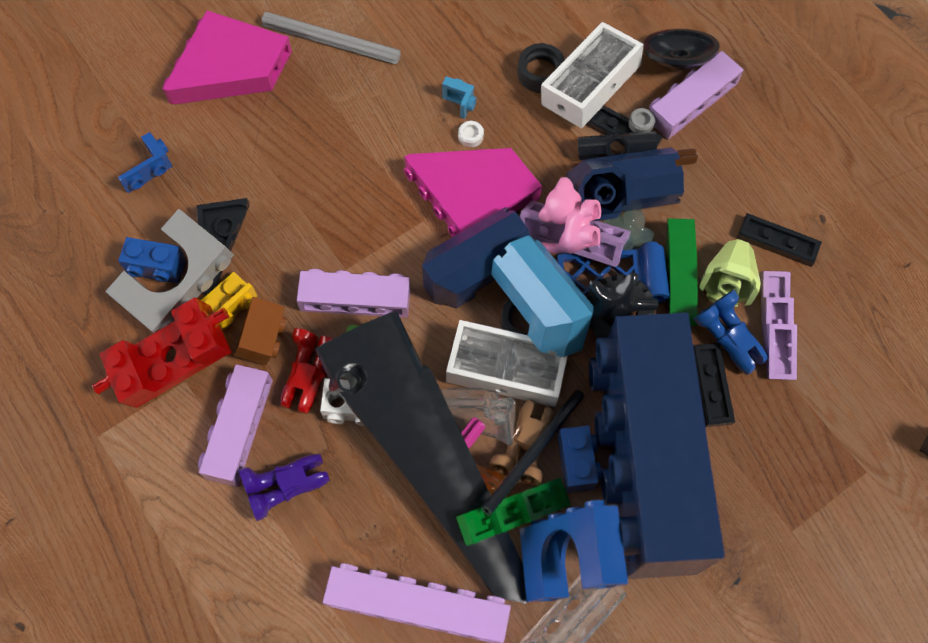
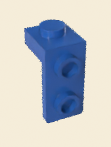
[118,132,173,193]

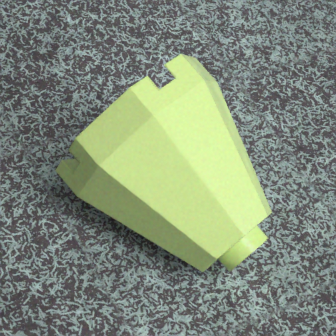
[699,239,761,307]

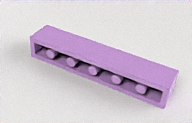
[323,563,511,643]

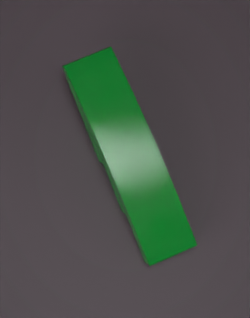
[666,218,698,326]
[456,477,571,546]

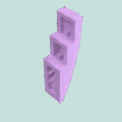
[760,271,797,380]

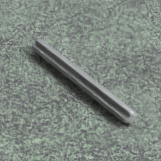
[262,12,401,64]

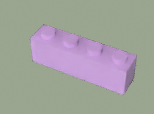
[649,51,744,140]
[297,269,411,318]
[198,364,273,487]

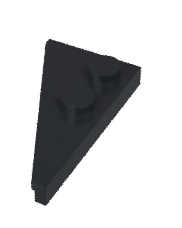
[196,198,250,295]

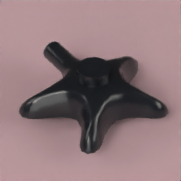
[589,272,658,320]

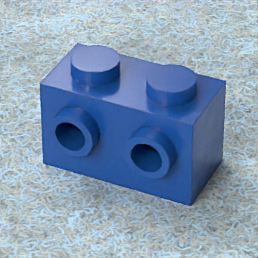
[118,237,187,283]
[557,426,602,493]

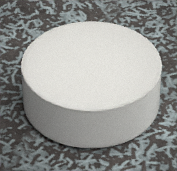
[458,121,484,147]

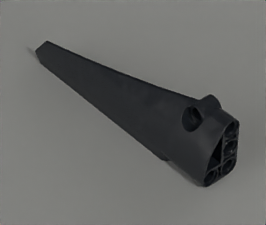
[315,311,527,604]

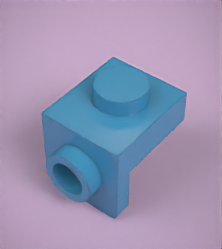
[442,76,477,119]

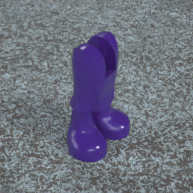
[239,454,330,521]

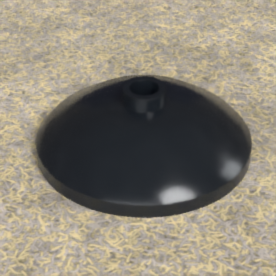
[643,29,719,70]

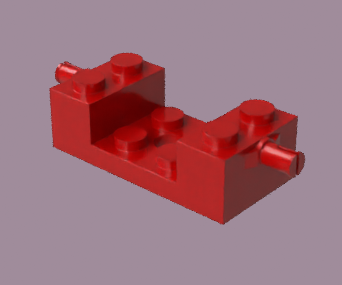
[92,297,232,408]

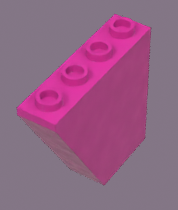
[163,10,292,105]
[403,148,542,237]

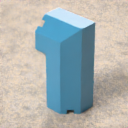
[491,235,593,358]

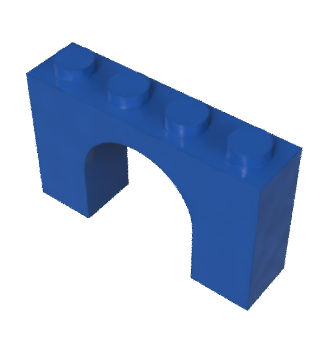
[519,500,628,602]

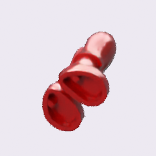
[280,328,333,414]

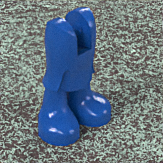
[693,290,768,375]

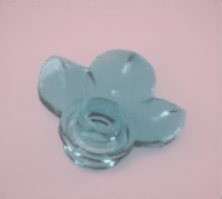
[604,209,655,250]

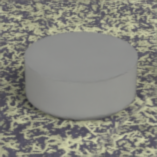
[628,108,655,133]

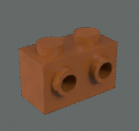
[234,297,287,365]

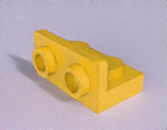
[201,272,257,329]

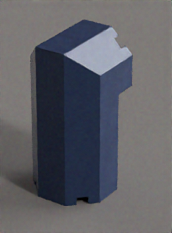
[566,147,684,221]
[422,207,530,308]

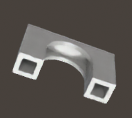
[105,209,234,333]

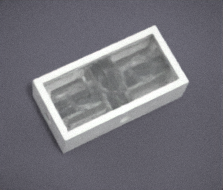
[541,22,643,128]
[446,320,567,407]

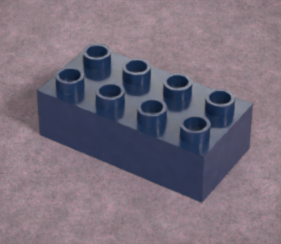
[588,313,725,579]

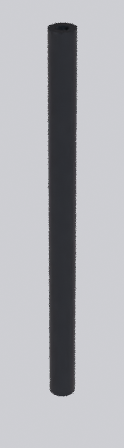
[482,390,584,516]

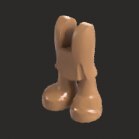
[489,400,554,486]

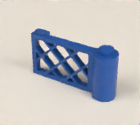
[557,242,670,304]

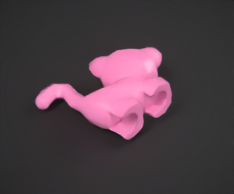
[538,177,601,254]

